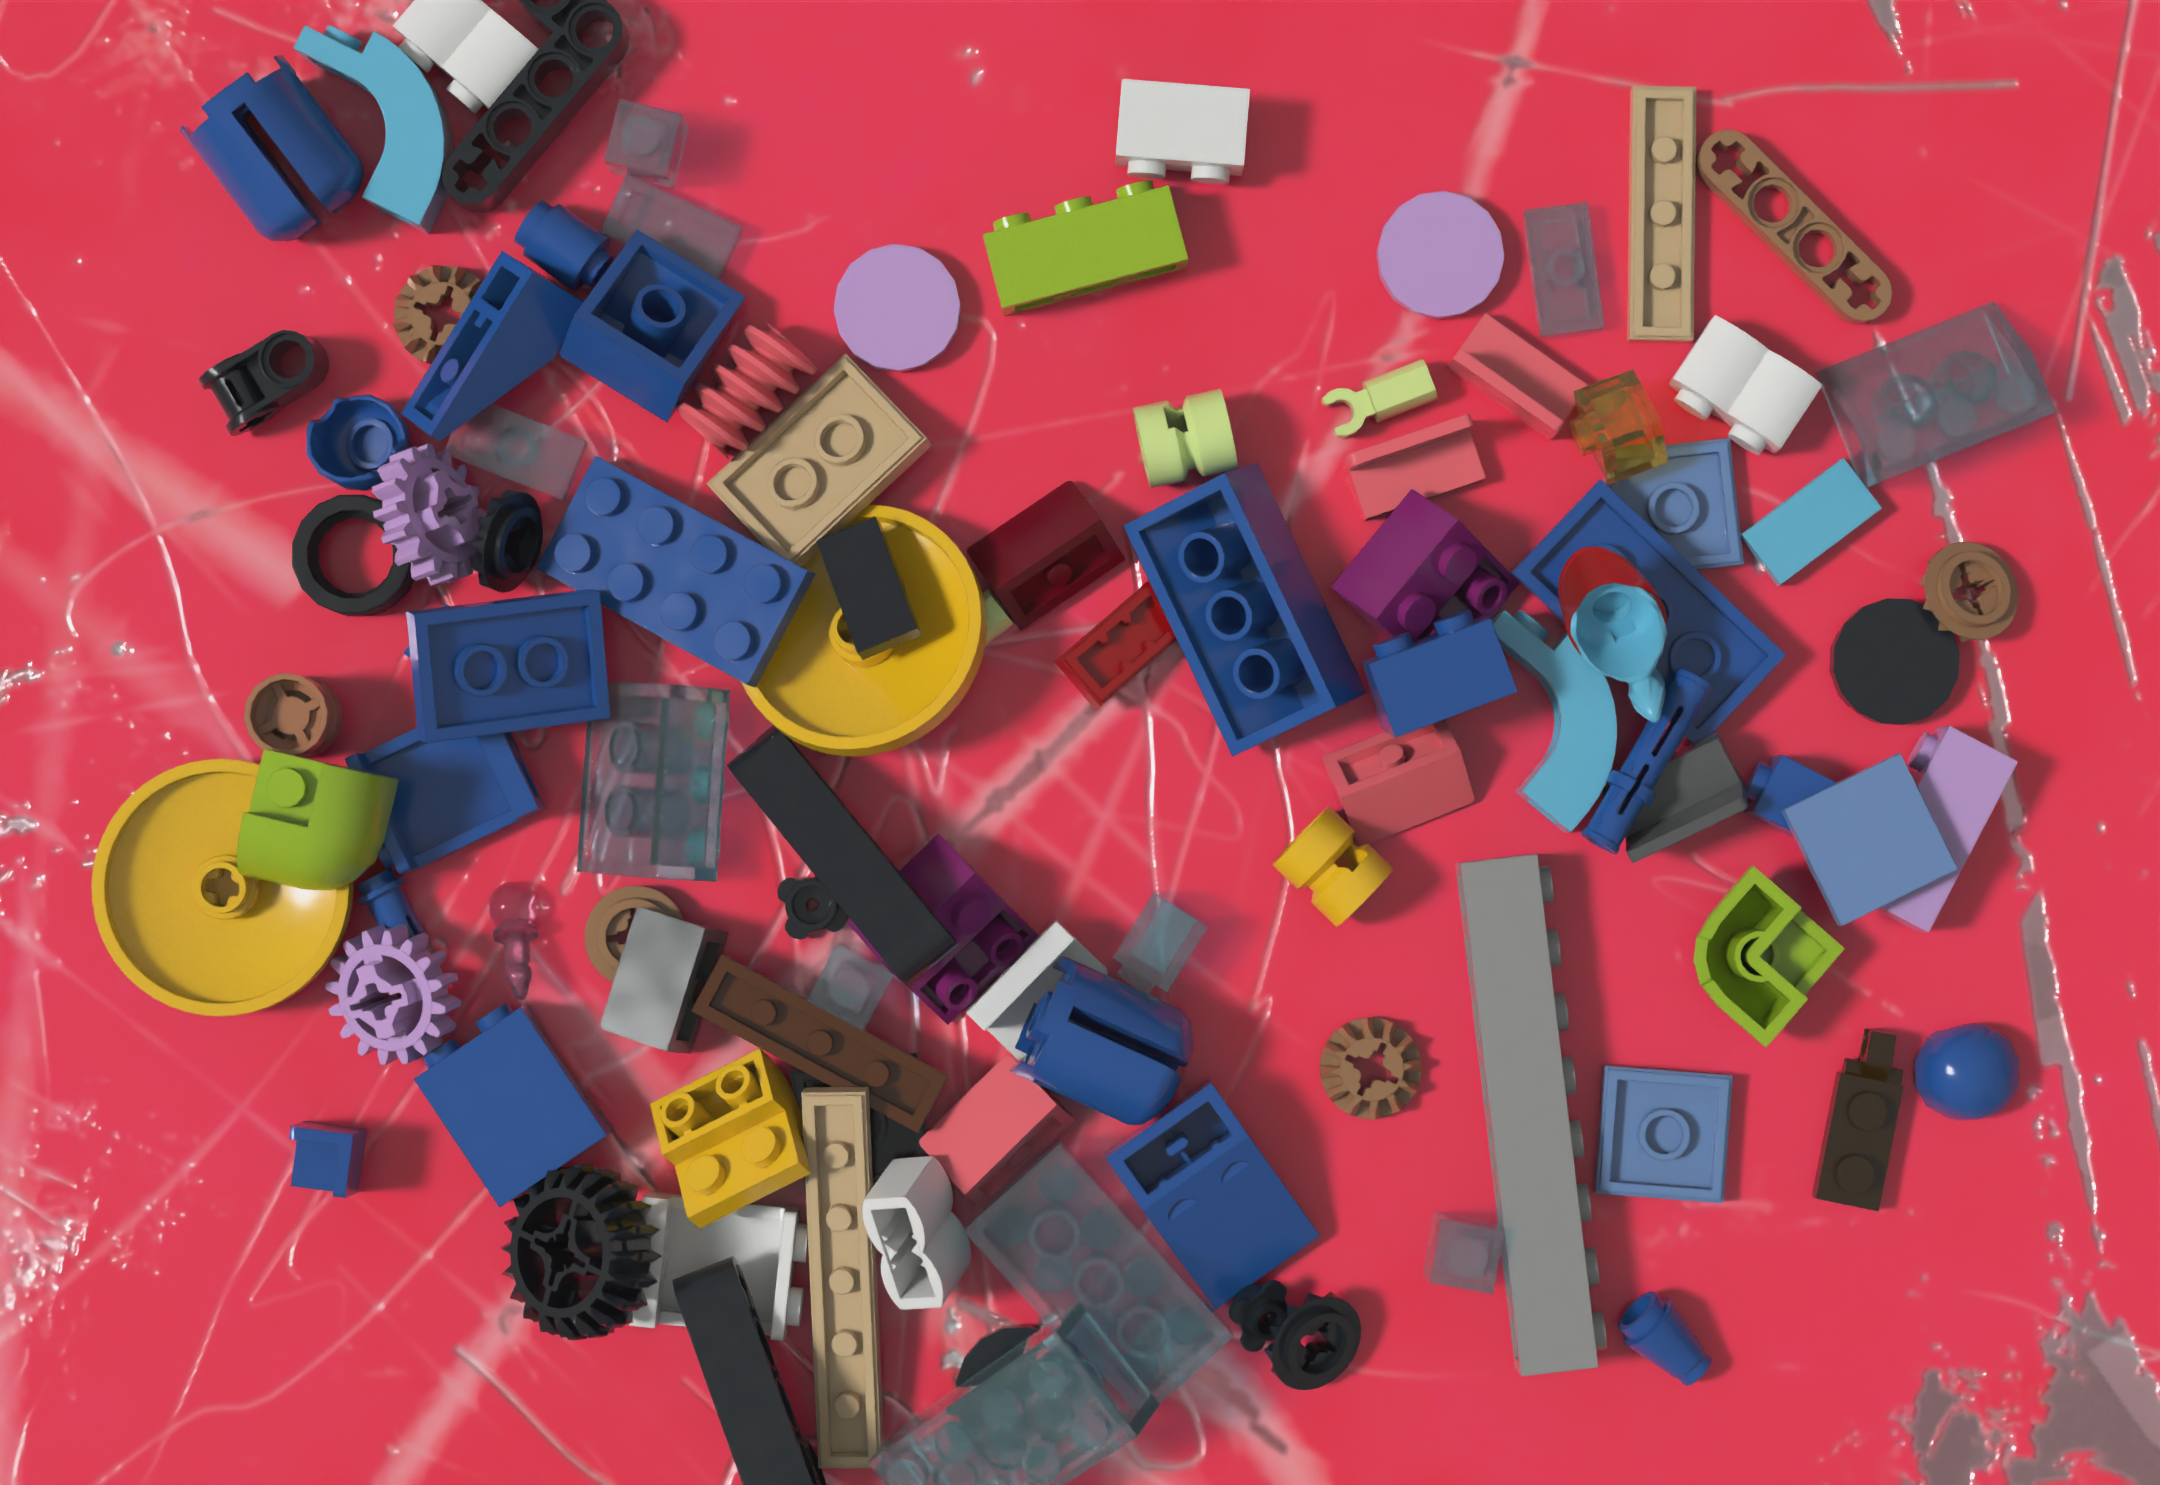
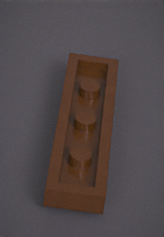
[691,954,949,1133]

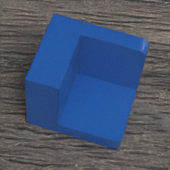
[289,1121,367,1198]

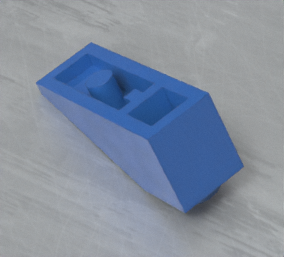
[401,251,583,441]

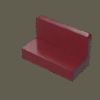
[967,481,1126,631]

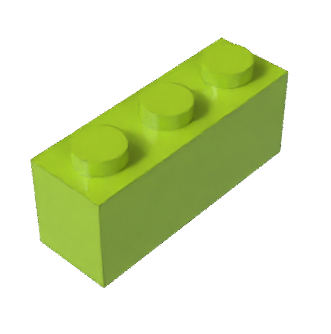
[983,180,1188,316]

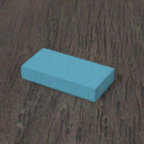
[1741,457,1882,586]

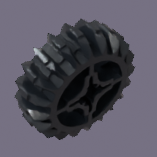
[500,1164,662,1340]

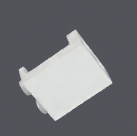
[629,1191,808,1341]

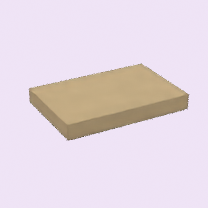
[706,353,932,567]

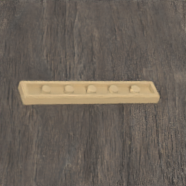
[801,1087,885,1468]

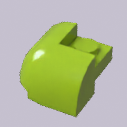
[236,749,399,891]
[1693,865,1845,1048]

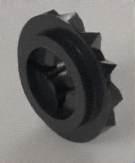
[471,489,543,593]
[1264,1292,1361,1390]

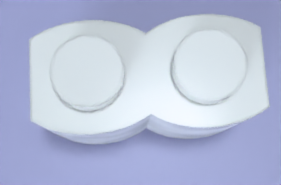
[393,0,538,114]
[1668,315,1823,455]
[862,1156,971,1310]

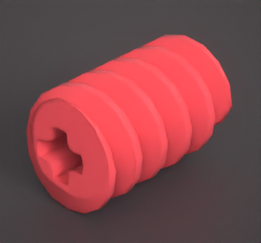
[676,322,817,460]

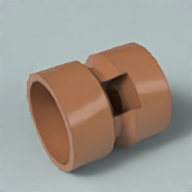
[244,673,344,758]

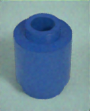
[514,200,613,291]

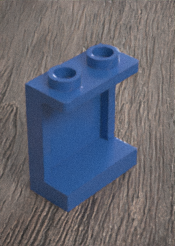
[345,728,547,875]
[414,1002,614,1208]

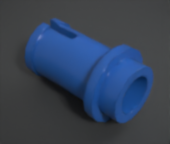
[357,868,428,938]

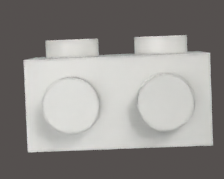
[1115,79,1250,184]

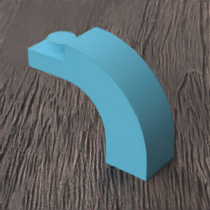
[293,25,454,234]
[1492,610,1617,832]

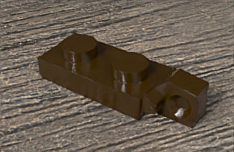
[1812,1029,1904,1211]

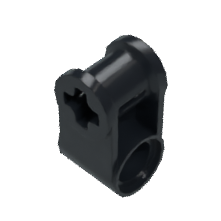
[198,330,329,436]

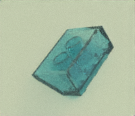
[1815,301,2056,488]
[576,682,730,882]

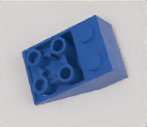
[1105,1079,1320,1309]

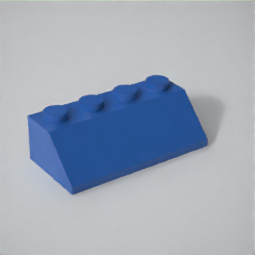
[1123,462,1367,757]

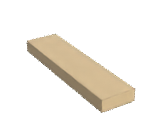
[1627,86,1696,343]

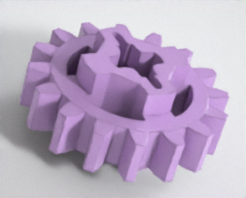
[372,444,487,586]
[325,924,461,1065]

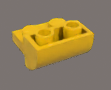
[650,1048,811,1229]

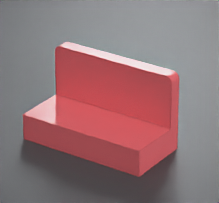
[1447,313,1589,440]
[1344,413,1486,521]
[1322,719,1475,846]
[919,1055,1076,1209]

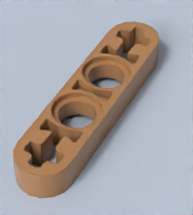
[1695,129,1893,325]

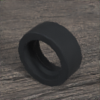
[292,495,414,616]

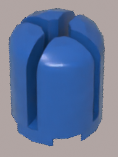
[180,55,364,241]
[1010,956,1193,1125]

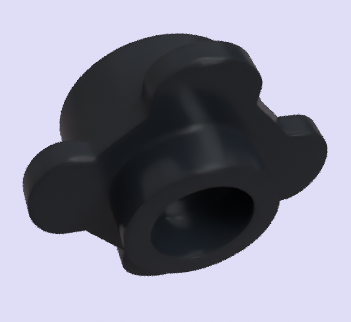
[777,876,847,940]
[1228,1280,1288,1352]

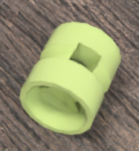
[1133,388,1238,489]

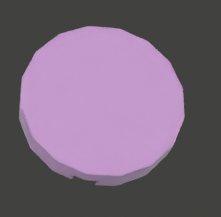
[1376,191,1504,320]
[833,244,961,373]

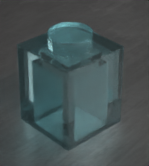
[604,99,689,188]
[1112,892,1208,994]
[806,942,895,1031]
[1423,1212,1505,1294]

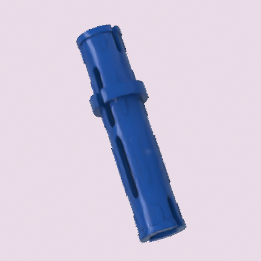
[1581,668,1714,855]

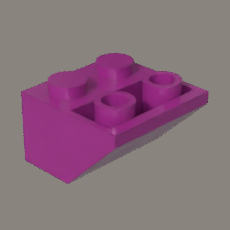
[1331,489,1519,642]
[847,833,1039,1025]

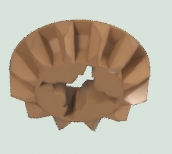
[393,265,482,365]
[1918,542,2018,643]
[584,886,684,982]
[1320,1017,1422,1120]

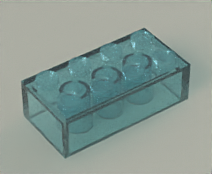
[963,1138,1234,1424]
[868,1302,1160,1485]

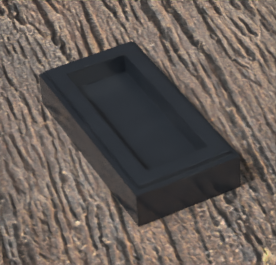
[817,516,922,660]

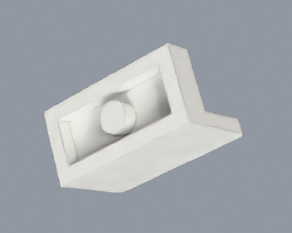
[966,919,1108,1061]

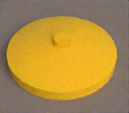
[742,505,987,756]
[91,759,353,1016]

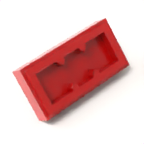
[1054,580,1177,710]

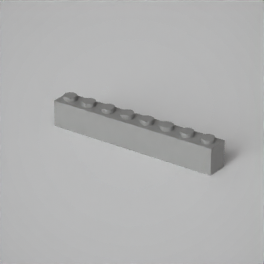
[1455,854,1607,1376]

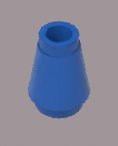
[1617,1291,1712,1386]

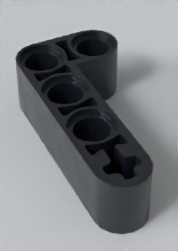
[442,0,630,214]
[672,1256,827,1485]

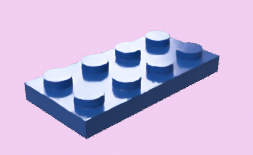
[536,456,815,688]
[1510,479,1786,744]

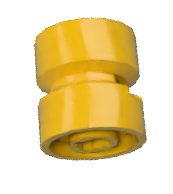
[1272,806,1394,927]

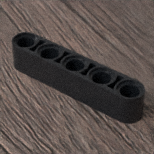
[727,725,959,988]

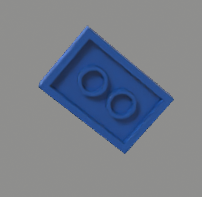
[406,589,611,743]

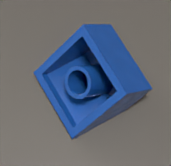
[559,229,745,423]
[1362,609,1518,738]

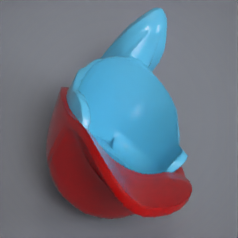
[1558,547,1668,723]

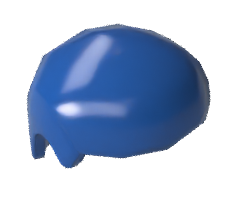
[306,394,411,491]
[1914,1023,2019,1120]

